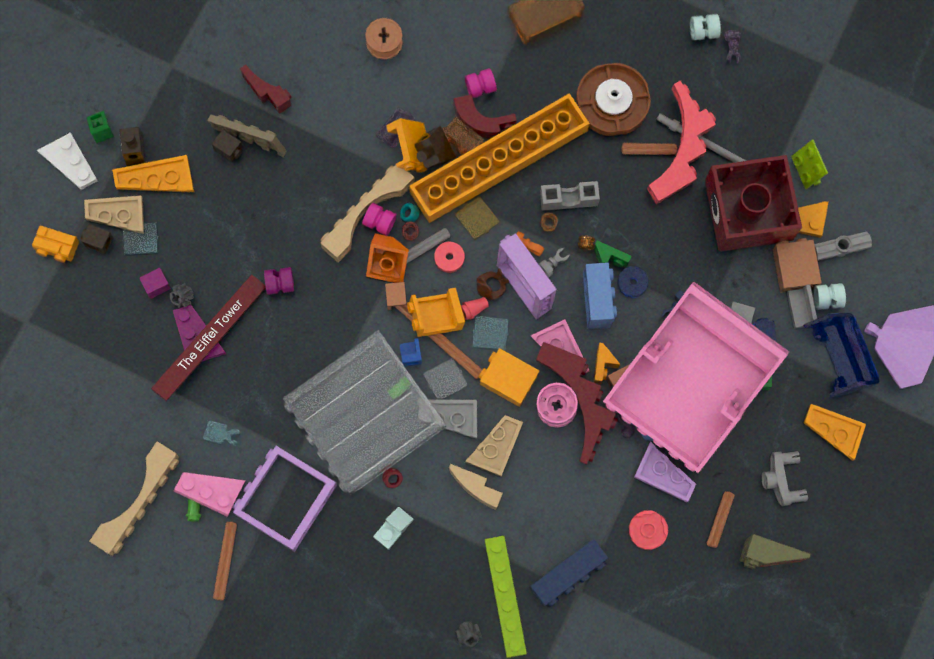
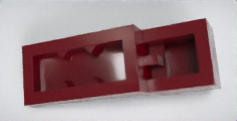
[240,65,292,114]

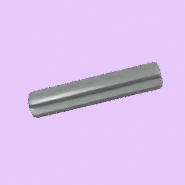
[407,228,450,263]

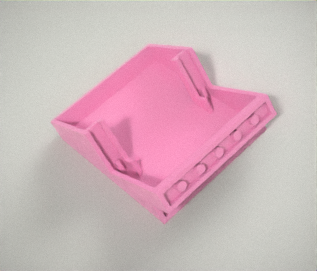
[603,282,789,473]

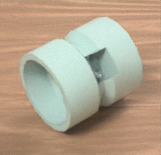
[690,14,720,40]
[813,283,846,310]

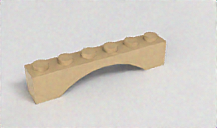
[321,165,415,263]
[89,442,179,556]

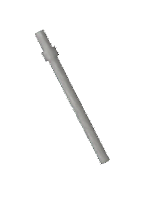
[657,114,746,162]

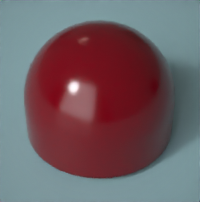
[382,468,403,488]

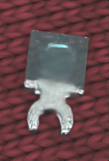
[203,420,240,445]

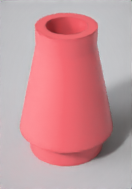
[461,297,489,320]

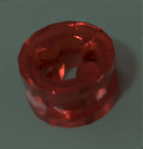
[402,222,419,241]

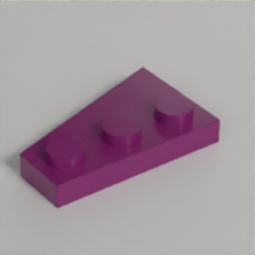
[173,305,226,361]

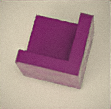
[140,268,171,299]

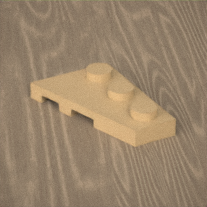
[84,196,144,234]
[465,415,523,477]

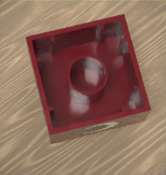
[705,155,802,252]

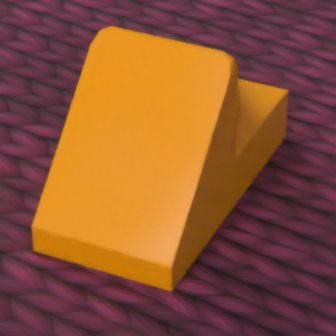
[593,343,620,385]

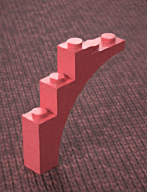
[647,81,716,205]

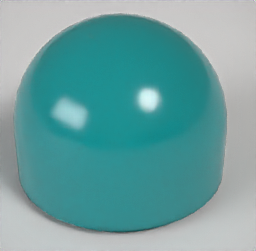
[400,203,420,223]

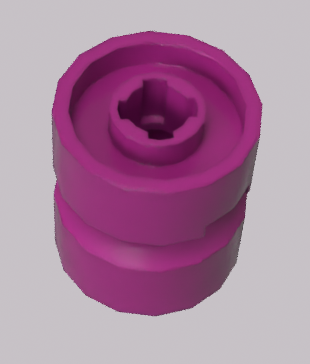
[264,267,294,295]

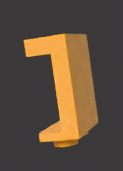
[386,118,427,173]
[407,288,465,337]

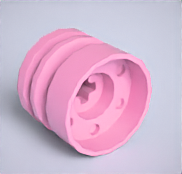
[536,382,578,428]

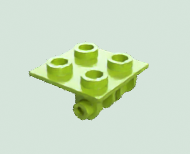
[791,140,828,189]

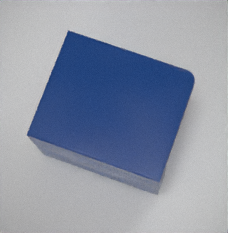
[400,338,422,367]

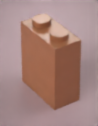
[773,238,822,293]

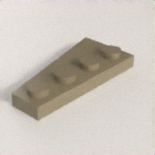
[208,114,287,157]

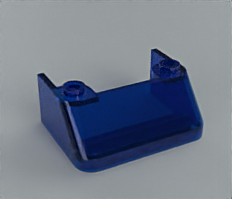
[803,313,880,397]

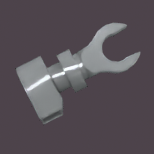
[538,248,569,278]

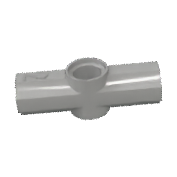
[814,232,872,261]

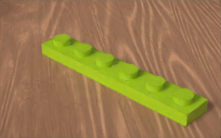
[485,536,527,658]

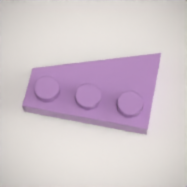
[634,442,696,502]

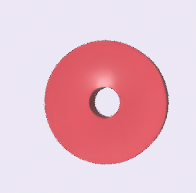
[434,242,465,273]

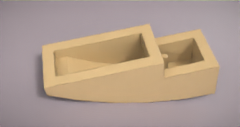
[449,464,502,510]

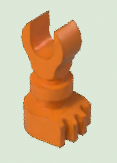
[516,231,545,256]

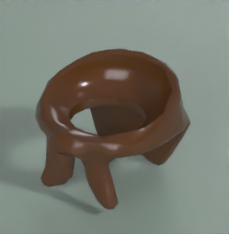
[476,268,509,300]

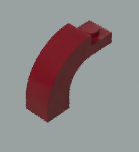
[453,94,517,139]

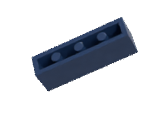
[530,539,608,607]

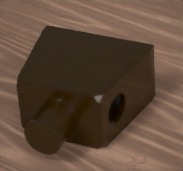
[415,126,456,168]
[119,127,146,167]

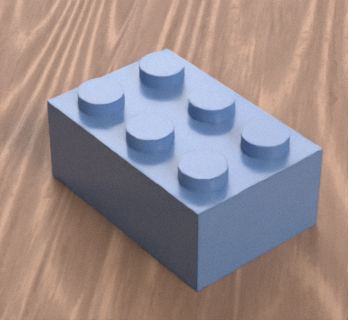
[583,263,617,329]

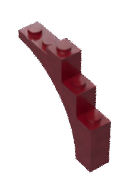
[536,342,618,465]

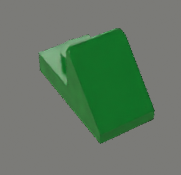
[594,240,632,268]

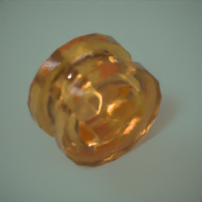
[541,212,558,231]
[577,236,595,250]

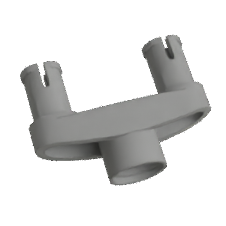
[762,451,808,506]

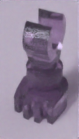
[724,31,742,63]

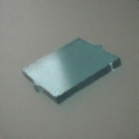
[122,222,159,255]
[472,316,509,350]

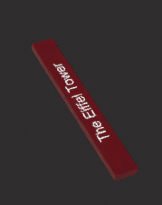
[151,274,266,402]

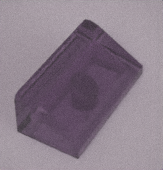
[376,108,416,148]

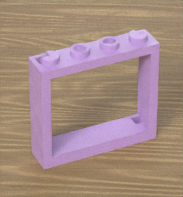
[497,233,557,319]
[233,446,337,552]

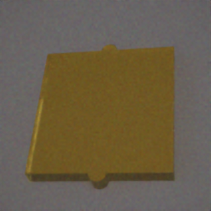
[455,196,499,240]

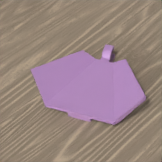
[864,305,934,389]

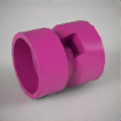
[464,68,497,98]
[362,203,397,236]

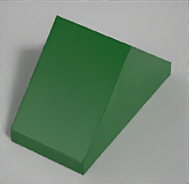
[86,111,114,143]

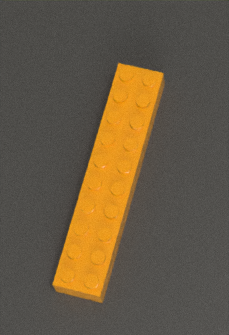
[409,93,590,223]

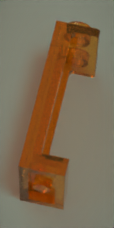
[508,0,585,44]

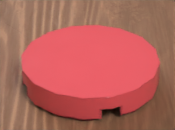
[629,511,668,550]

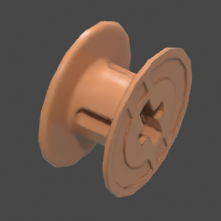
[365,18,403,60]

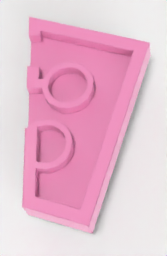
[531,319,590,376]

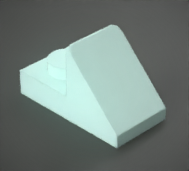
[373,507,414,550]

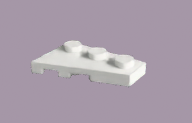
[37,133,98,190]

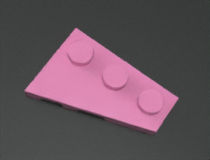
[174,472,245,517]

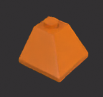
[366,233,409,283]

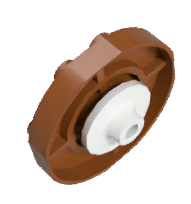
[576,63,651,136]

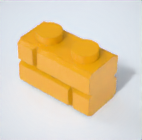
[32,225,79,263]

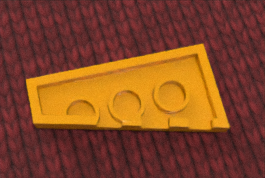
[112,155,194,192]

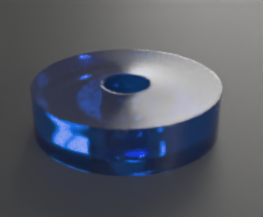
[617,266,648,298]

